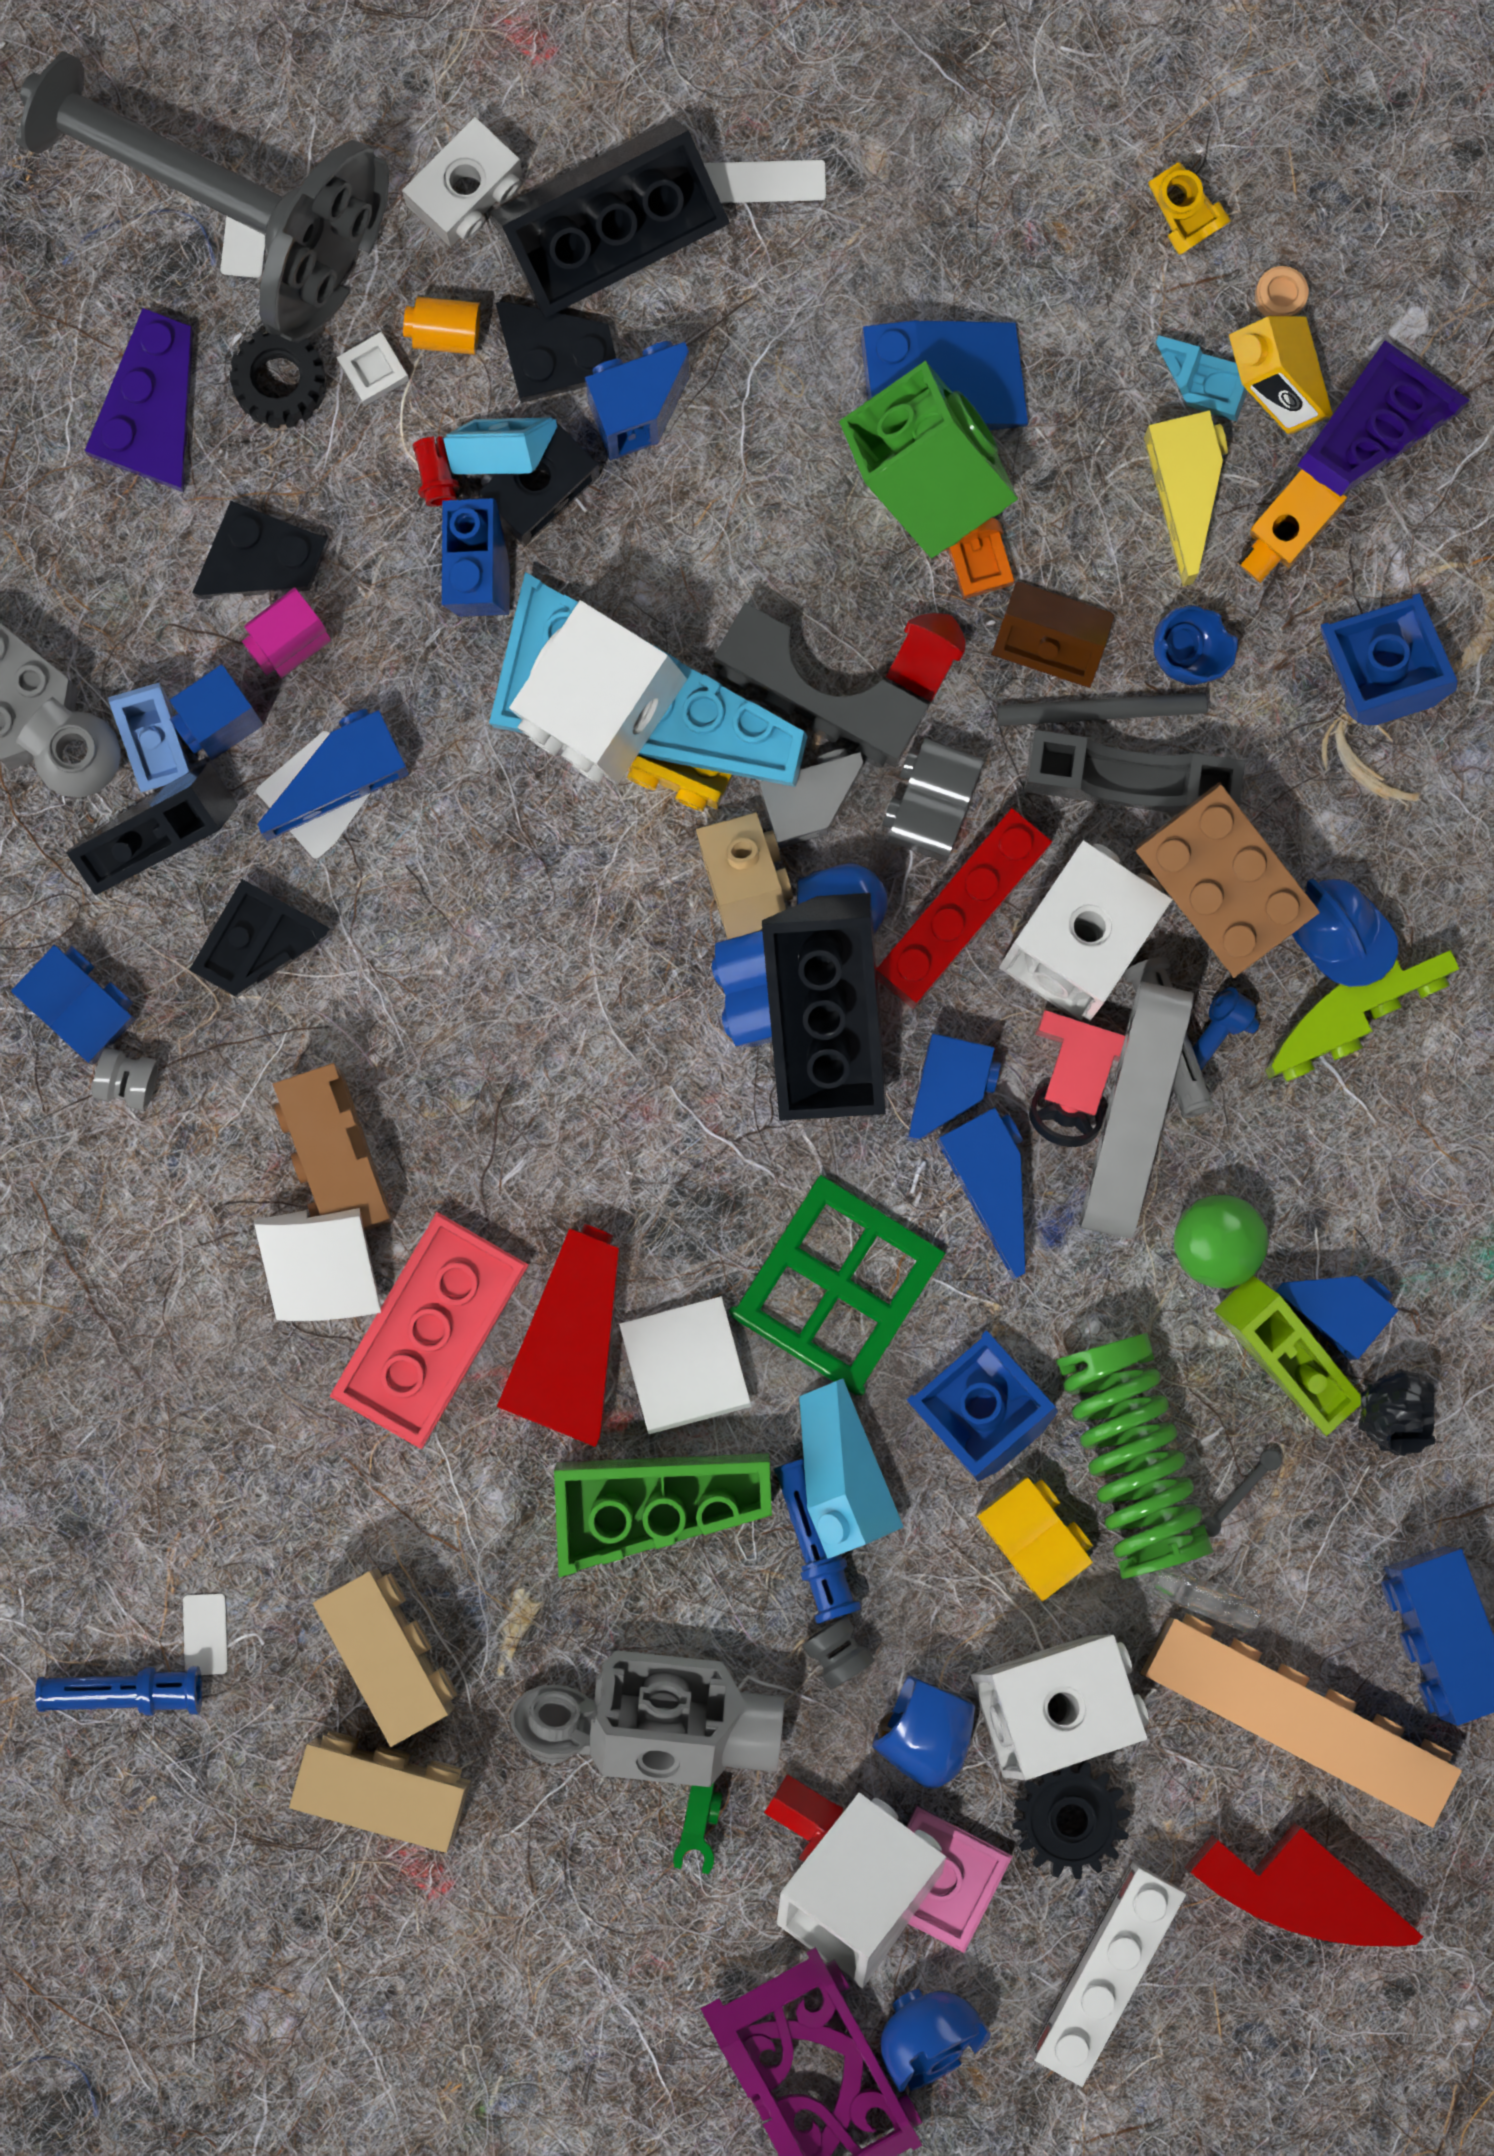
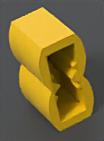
[975,1476,1093,1602]

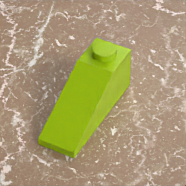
[1213,1276,1361,1437]

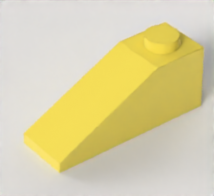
[1144,410,1228,586]

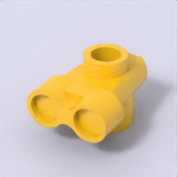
[1148,161,1231,255]

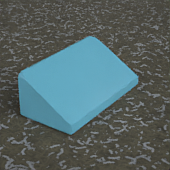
[443,417,557,474]

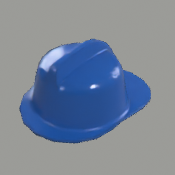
[1292,878,1399,987]

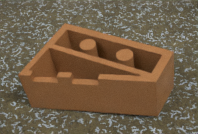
[272,1063,393,1231]

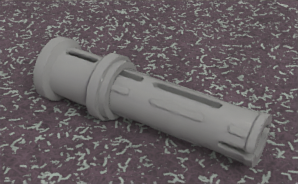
[1123,957,1215,1118]

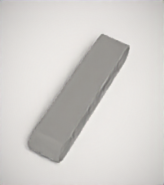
[1080,981,1194,1239]

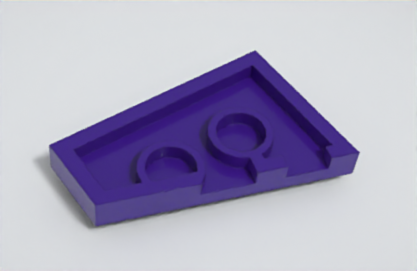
[84,308,194,493]

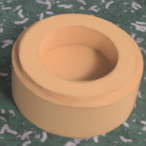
[1255,266,1309,317]

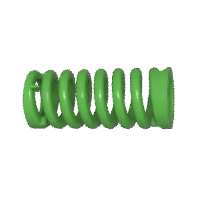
[1056,1333,1214,1579]

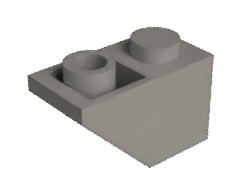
[759,749,863,849]

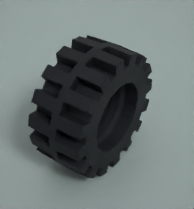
[230,330,326,429]

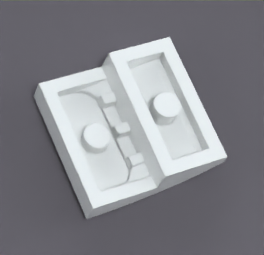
[254,1208,381,1321]
[619,1296,751,1434]

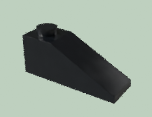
[66,762,238,896]

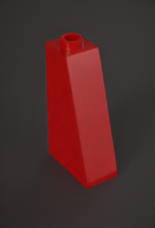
[497,1224,620,1447]

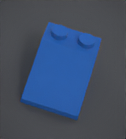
[861,320,1028,431]

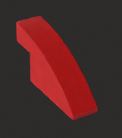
[1184,1823,1424,1947]

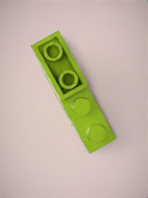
[1265,950,1459,1083]

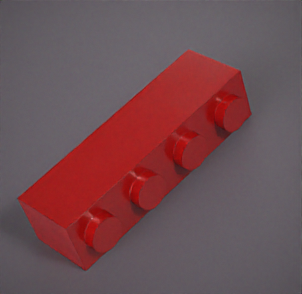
[877,808,1052,1010]

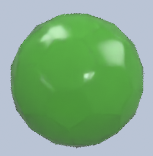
[1174,1194,1269,1289]

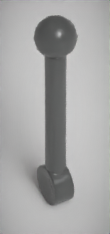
[1200,1449,1282,1537]

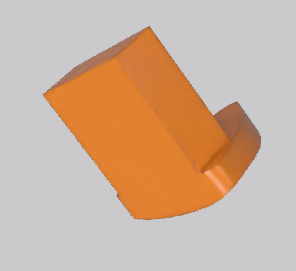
[944,518,1014,600]

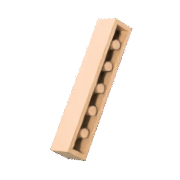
[1140,1613,1462,1828]

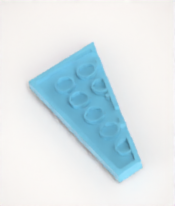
[489,572,807,787]

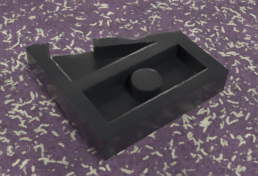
[192,501,329,599]
[189,879,332,998]

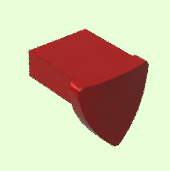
[886,613,965,702]
[764,1774,843,1862]

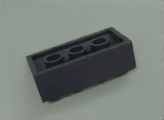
[490,118,730,318]
[762,893,886,1121]

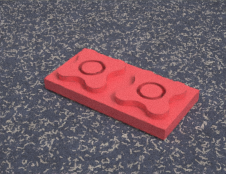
[330,1212,529,1450]

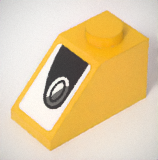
[1229,316,1333,434]

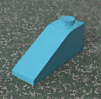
[799,1378,904,1559]

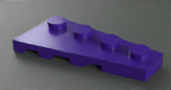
[1297,340,1470,496]

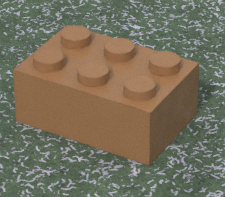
[1135,782,1320,978]

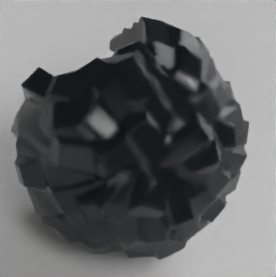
[1358,1369,1436,1456]

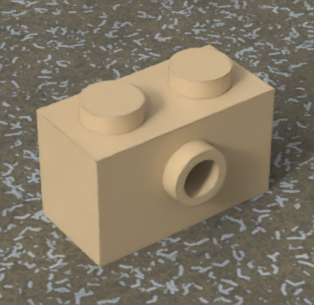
[696,812,794,940]

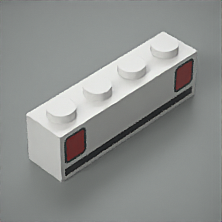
[1030,1861,1186,2087]

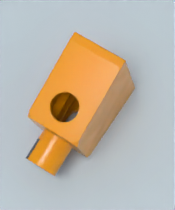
[1237,469,1347,583]

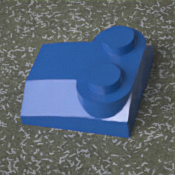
[1320,593,1458,725]
[906,1330,1058,1482]

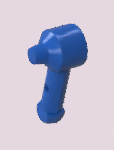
[1192,987,1260,1070]

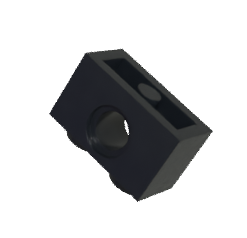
[479,422,600,547]

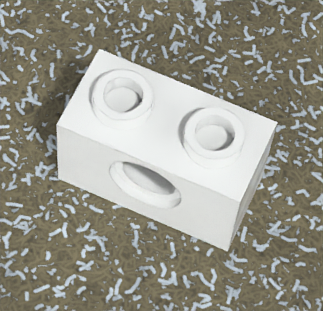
[402,117,523,248]

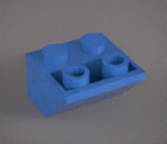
[585,341,689,461]

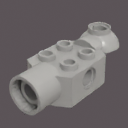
[0,623,121,798]
[510,1650,785,1787]

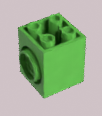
[839,360,1018,559]

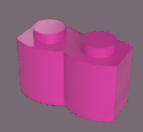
[241,587,331,679]

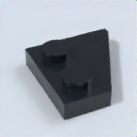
[496,301,617,403]

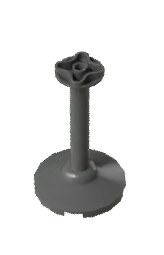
[16,51,389,343]

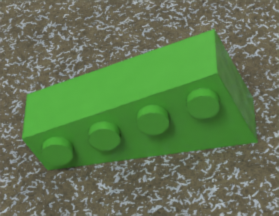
[554,1453,772,1578]

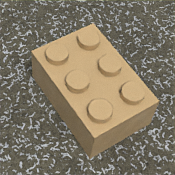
[312,1568,458,1747]
[289,1731,471,1853]

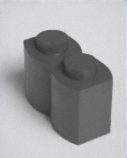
[882,738,984,863]

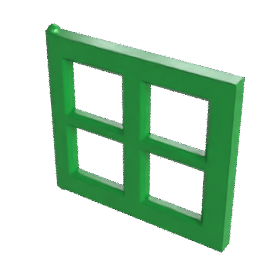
[729,1175,946,1396]

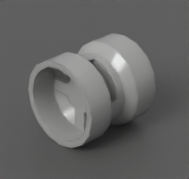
[92,1047,159,1111]

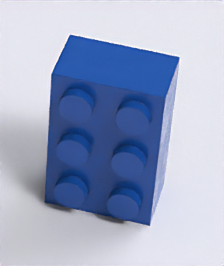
[1381,1546,1494,1726]

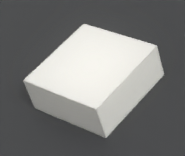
[336,332,409,406]

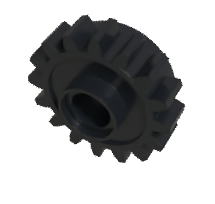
[1011,1761,1130,1879]

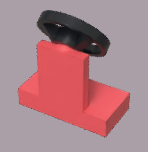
[1029,1010,1125,1147]

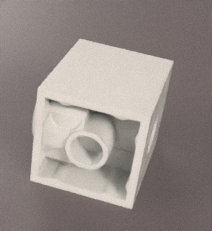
[509,600,687,785]
[999,840,1173,1024]
[970,1635,1149,1780]

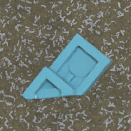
[1156,335,1248,422]

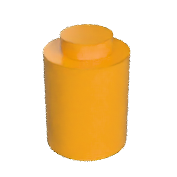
[403,296,481,355]

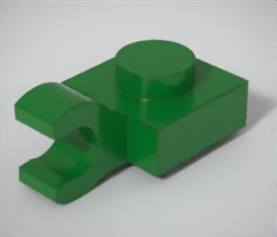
[673,1783,723,1874]

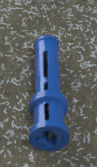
[773,1459,862,1624]
[35,1666,203,1716]

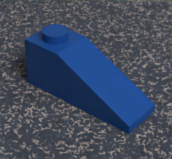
[257,709,410,841]
[936,1108,1026,1280]

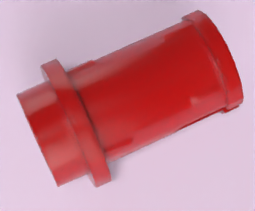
[412,436,460,507]

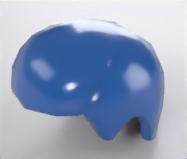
[1153,605,1238,686]

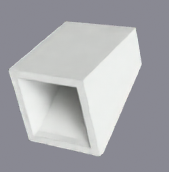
[777,1792,946,1989]

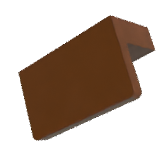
[991,582,1114,688]

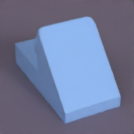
[108,683,190,792]

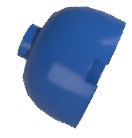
[880,1989,991,2092]

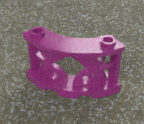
[700,1947,923,2156]

